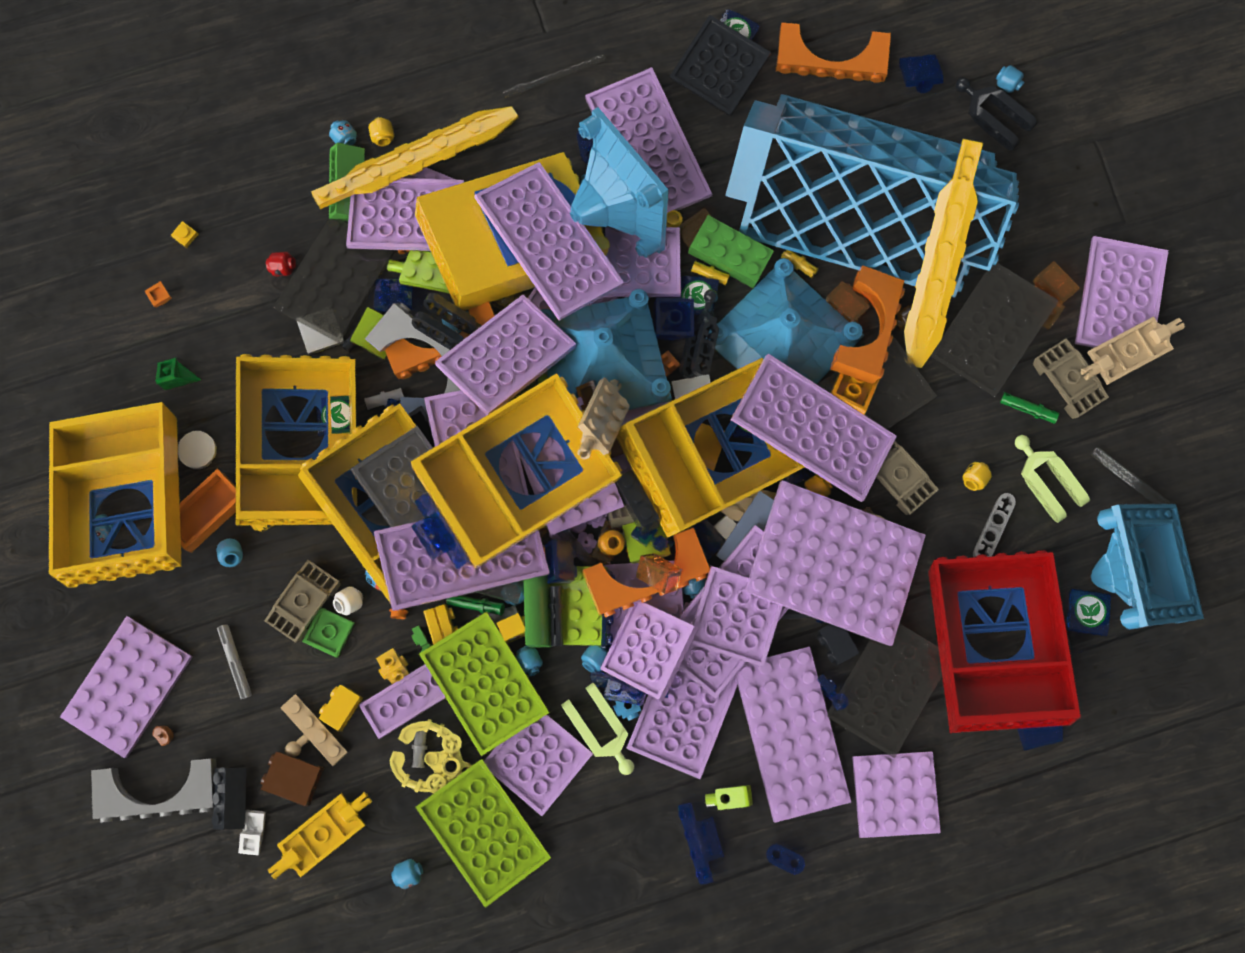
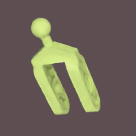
[1015,435,1090,523]
[561,683,634,775]

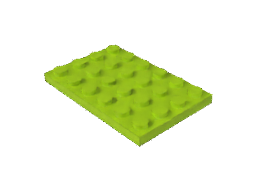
[419,612,549,756]
[416,759,551,907]

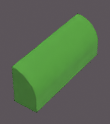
[329,143,365,221]
[524,568,552,648]

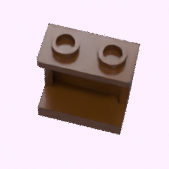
[261,751,324,806]

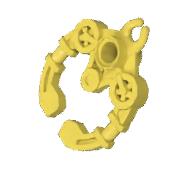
[390,719,472,793]

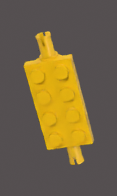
[268,792,372,879]

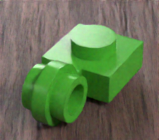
[411,625,431,659]

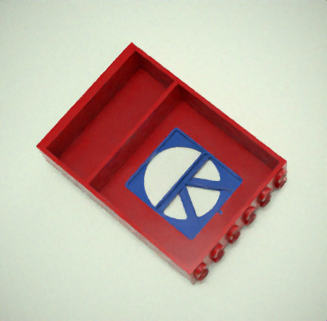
[928,550,1081,733]

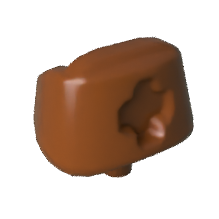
[152,725,174,746]

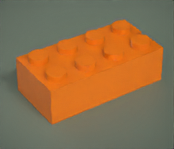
[180,469,236,553]

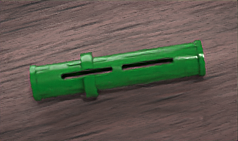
[1000,392,1059,424]
[446,595,505,616]

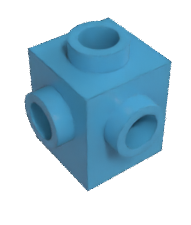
[613,690,643,721]

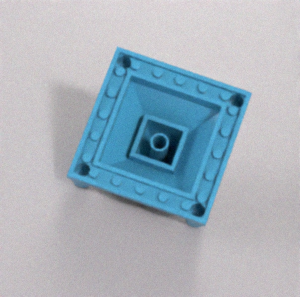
[570,107,668,258]
[706,258,864,384]
[541,289,672,410]
[1091,504,1204,630]

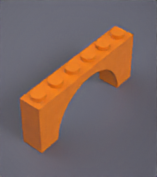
[776,23,891,83]
[830,265,905,384]
[385,302,495,379]
[582,527,710,617]

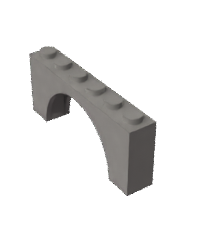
[365,303,461,394]
[91,759,216,823]

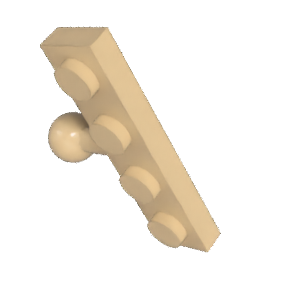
[280,694,348,766]

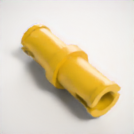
[781,250,819,278]
[691,261,730,285]

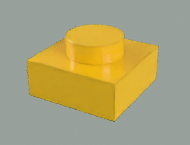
[171,221,198,248]

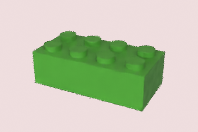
[688,215,774,288]

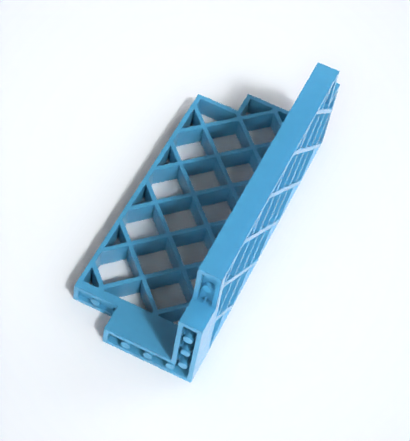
[725,94,1019,298]

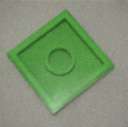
[302,607,355,658]

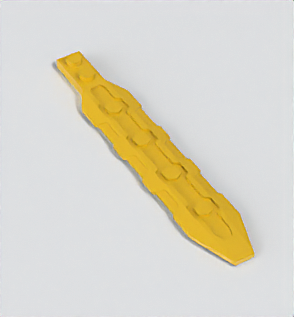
[311,106,518,209]
[904,139,983,368]

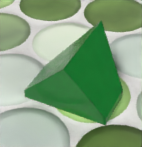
[155,358,201,390]

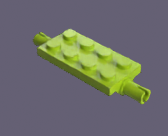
[387,250,449,293]

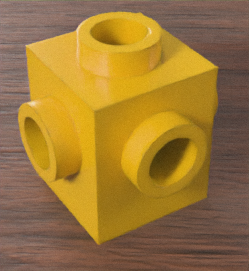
[376,648,409,684]

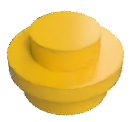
[666,210,682,227]

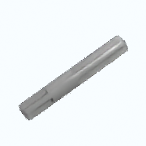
[217,625,252,699]

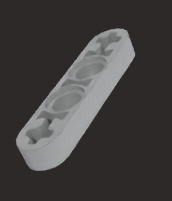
[973,493,1016,558]

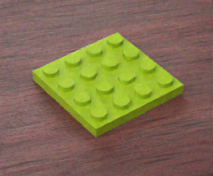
[548,566,608,646]

